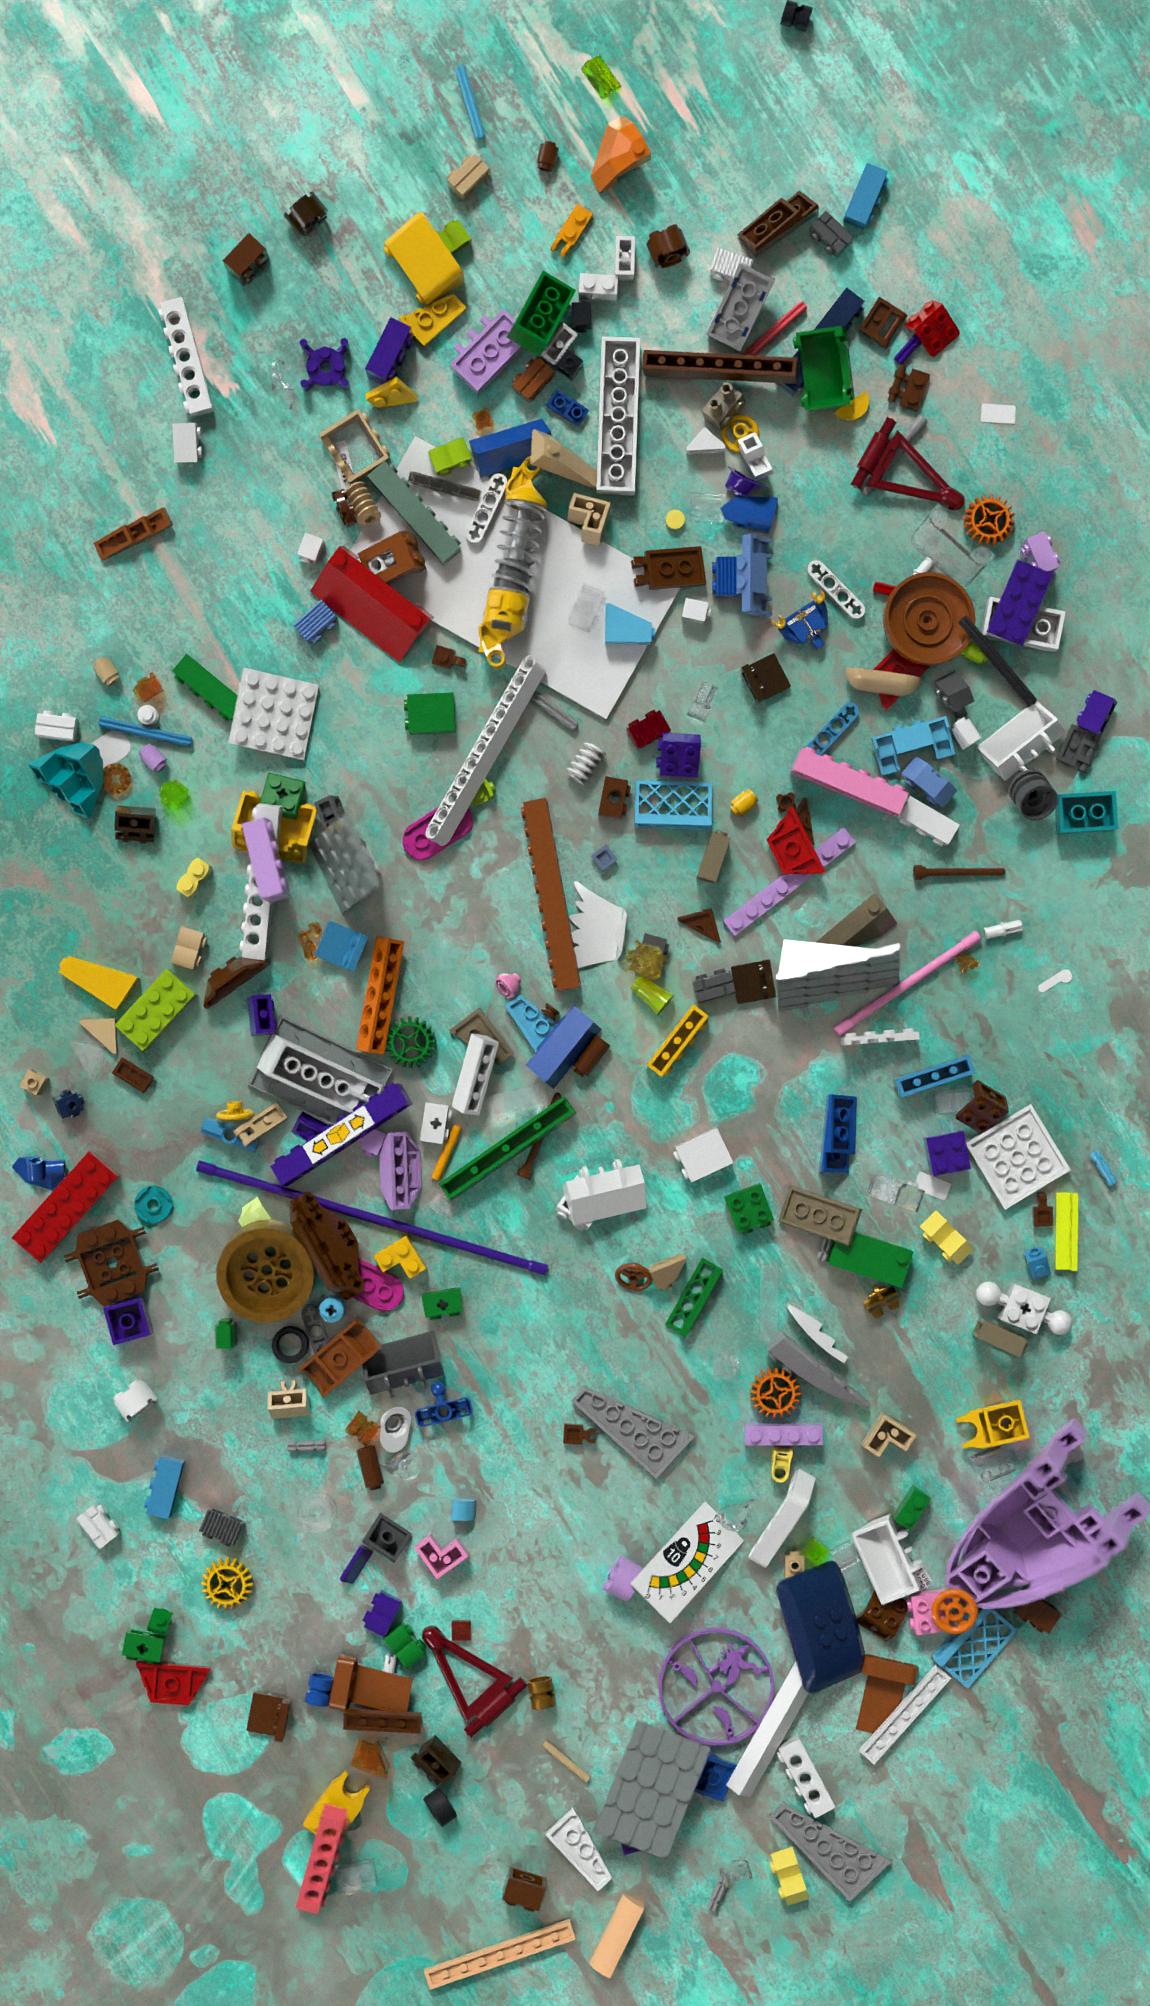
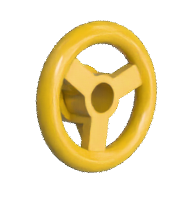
[721,414,759,452]
[216,1101,254,1120]

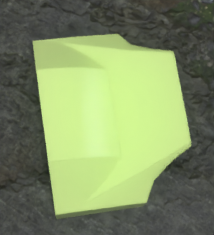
[238,1197,274,1227]

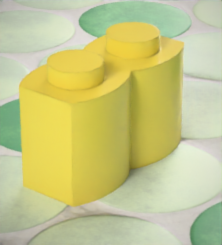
[176,858,212,898]

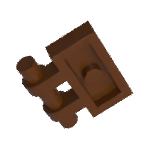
[887,364,930,412]

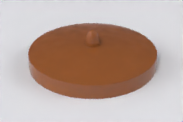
[883,572,976,666]

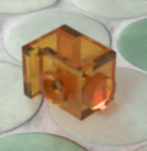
[132,672,164,702]

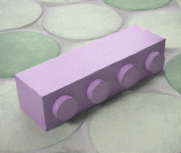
[744,1423,823,1445]

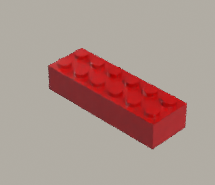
[12,1149,120,1263]

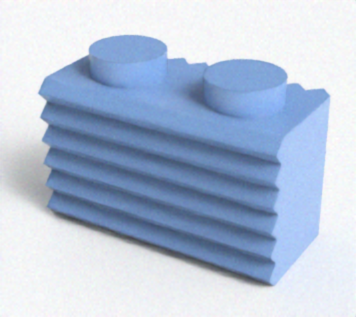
[293,599,338,644]

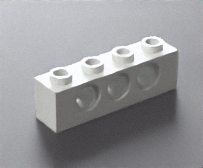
[777,1734,836,1818]

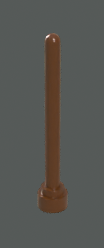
[913,865,1006,880]
[516,1092,561,1180]

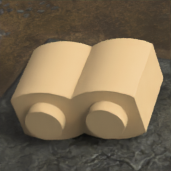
[171,926,207,970]

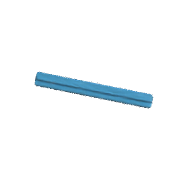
[98,717,192,747]

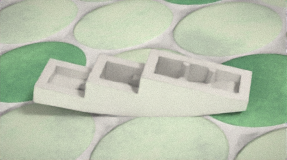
[786,1303,848,1363]

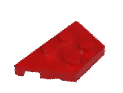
[873,649,930,711]
[767,806,826,874]
[136,1661,211,1705]

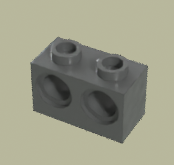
[314,795,345,831]

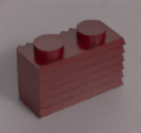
[626,709,671,750]

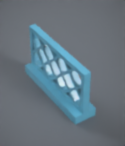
[634,780,712,830]
[931,1607,1018,1688]

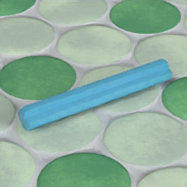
[455,65,485,140]

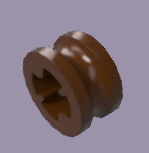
[541,1003,560,1021]

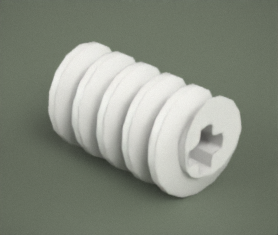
[566,743,606,786]

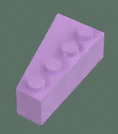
[242,818,292,903]

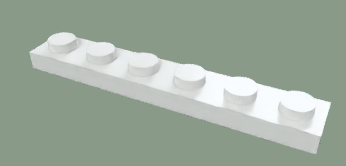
[859,1664,951,1764]

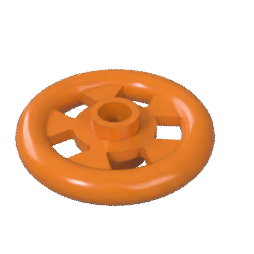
[931,1589,978,1635]

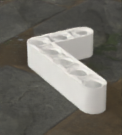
[748,1468,815,1568]

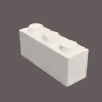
[897,796,960,847]

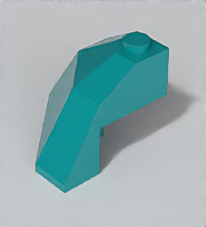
[28,742,103,818]

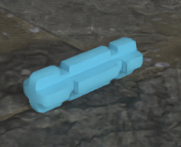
[1090,1150,1118,1186]

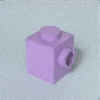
[358,1129,387,1157]

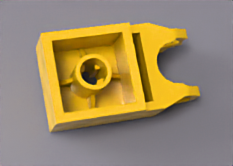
[956,1399,1030,1449]
[303,1769,370,1834]

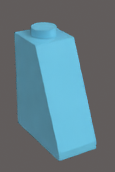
[605,603,655,645]

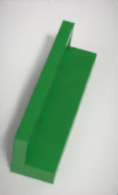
[665,1258,723,1337]

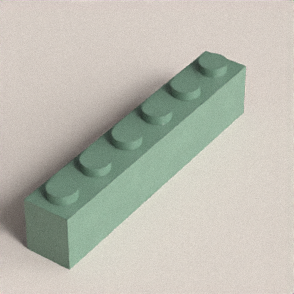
[367,461,461,565]

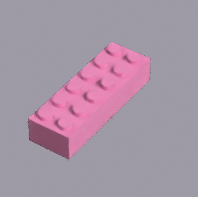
[789,747,909,817]

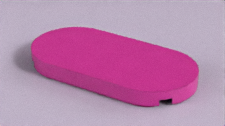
[403,807,473,860]
[352,1258,404,1311]

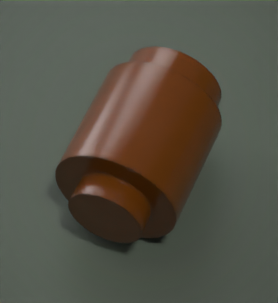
[536,141,559,172]

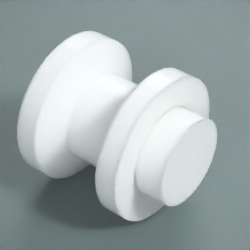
[138,705,159,726]

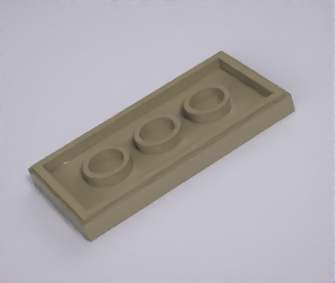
[778,1185,862,1246]

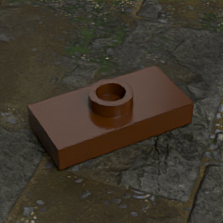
[112,1057,155,1093]

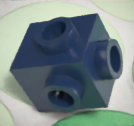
[52,1089,85,1119]

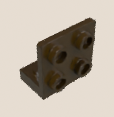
[740,653,791,704]
[731,959,776,1004]

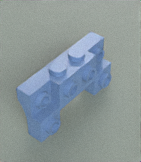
[737,534,773,617]

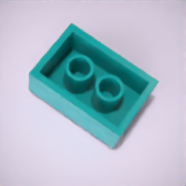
[1055,791,1118,834]

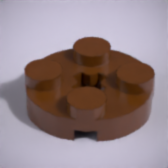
[331,488,357,528]

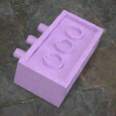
[450,309,525,396]

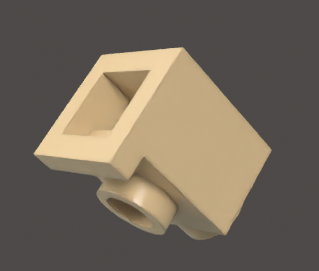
[784,1550,805,1578]

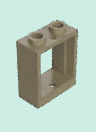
[696,830,731,884]
[972,1317,1028,1357]

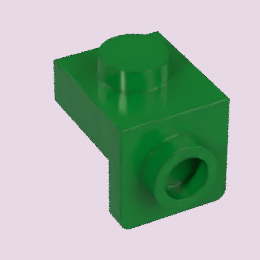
[147,1607,173,1636]

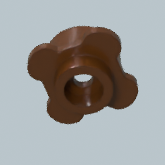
[776,792,796,813]

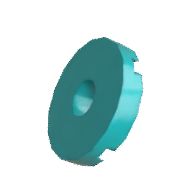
[134,1185,173,1224]

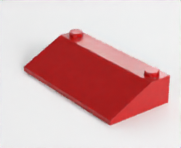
[310,546,434,663]

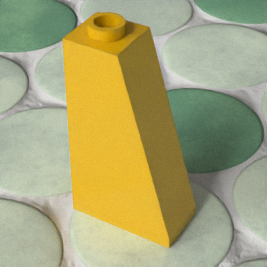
[58,956,140,1010]

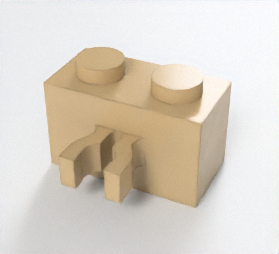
[268,1380,310,1419]

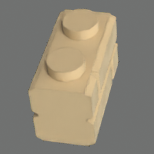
[447,153,491,201]

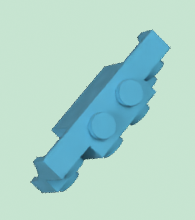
[871,716,955,776]

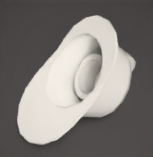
[380,1407,411,1453]

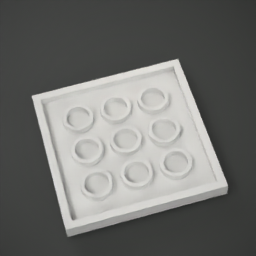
[228,668,319,760]
[966,1104,1071,1209]

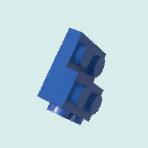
[694,1753,737,1801]

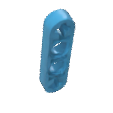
[804,703,859,756]

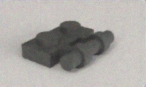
[1056,724,1101,773]

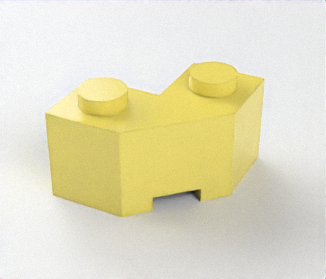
[920,1211,974,1265]
[769,1847,810,1906]

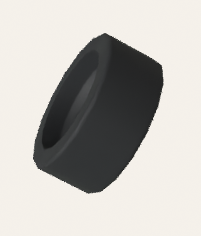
[271,1326,309,1364]

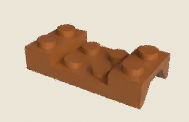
[298,1317,383,1398]

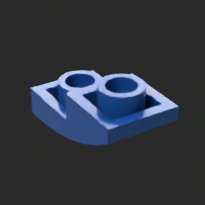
[545,389,589,426]

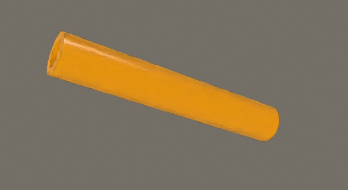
[431,1125,462,1181]

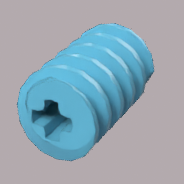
[319,1295,346,1322]

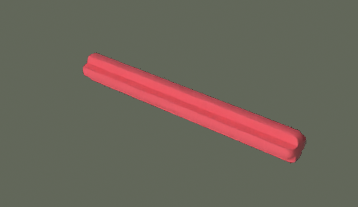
[740,301,807,355]

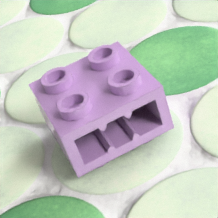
[1020,531,1060,577]

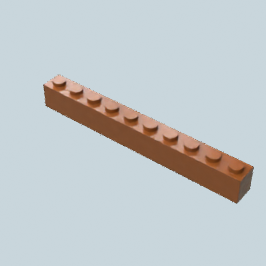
[521,798,581,991]

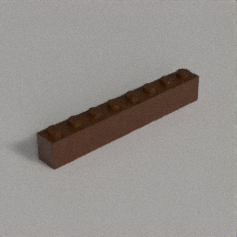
[642,350,799,384]

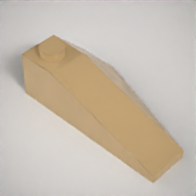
[531,429,597,489]

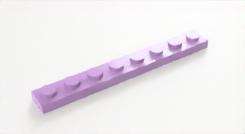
[723,827,855,936]

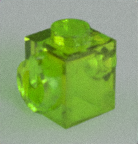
[158,779,190,811]

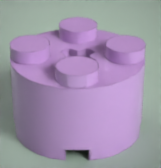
[602,1555,644,1602]

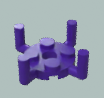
[300,338,350,392]

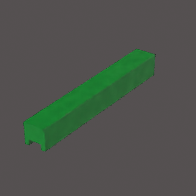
[439,1097,577,1201]

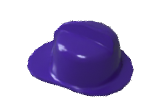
[725,466,769,496]

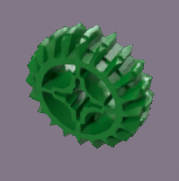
[386,1016,436,1068]

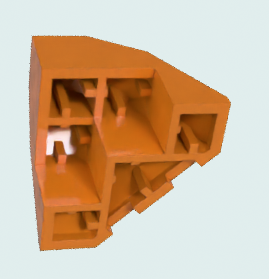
[591,116,651,194]

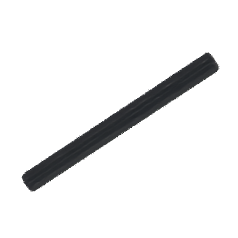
[959,616,1037,706]

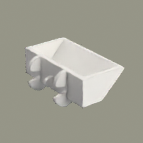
[976,701,1065,781]
[562,1159,647,1226]
[851,1514,923,1605]

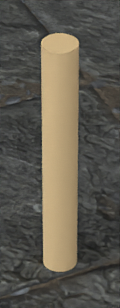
[541,1740,591,1782]

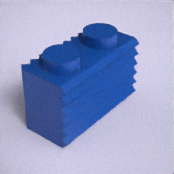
[712,556,740,597]

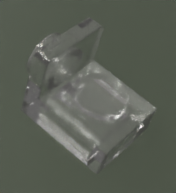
[719,1860,753,1888]

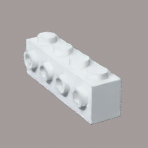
[451,1034,499,1115]

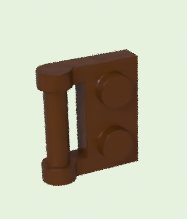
[858,297,908,349]

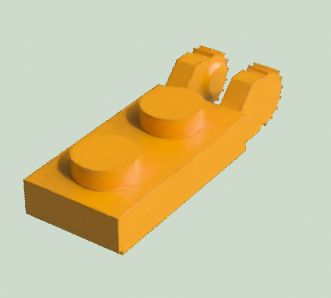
[550,204,593,258]

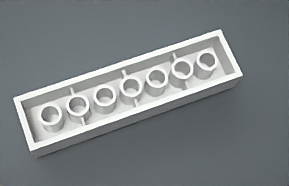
[596,337,640,496]

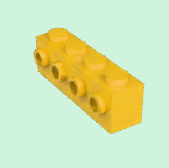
[646,1004,709,1077]

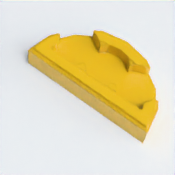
[834,390,869,421]

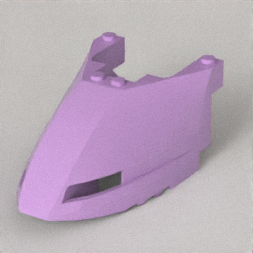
[945,1418,1150,1609]

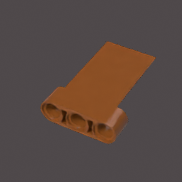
[329,1654,413,1712]
[856,1654,919,1733]

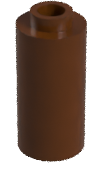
[573,1034,611,1077]
[356,1445,384,1491]

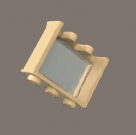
[319,410,391,485]

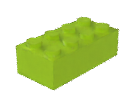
[115,968,198,1051]

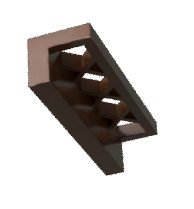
[343,1708,422,1734]

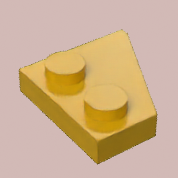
[365,377,418,409]

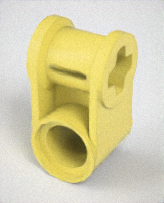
[770,1445,793,1483]

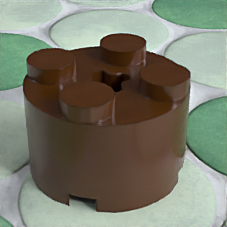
[646,224,690,268]

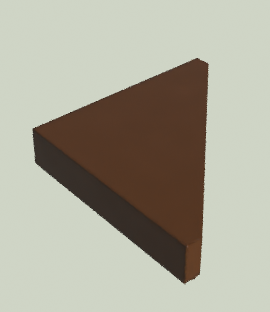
[795,797,815,846]
[677,908,721,943]

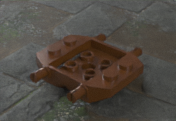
[64,1219,159,1306]

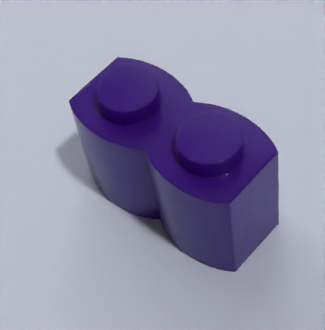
[362,1590,402,1637]

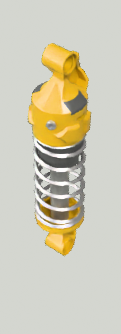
[478,456,548,669]

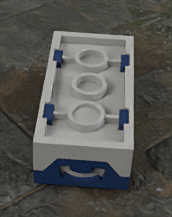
[706,262,775,352]

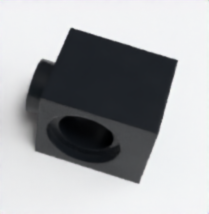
[572,302,591,333]
[557,350,583,381]

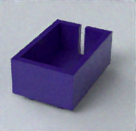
[365,317,415,385]

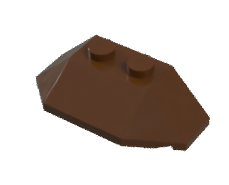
[203,956,270,1009]

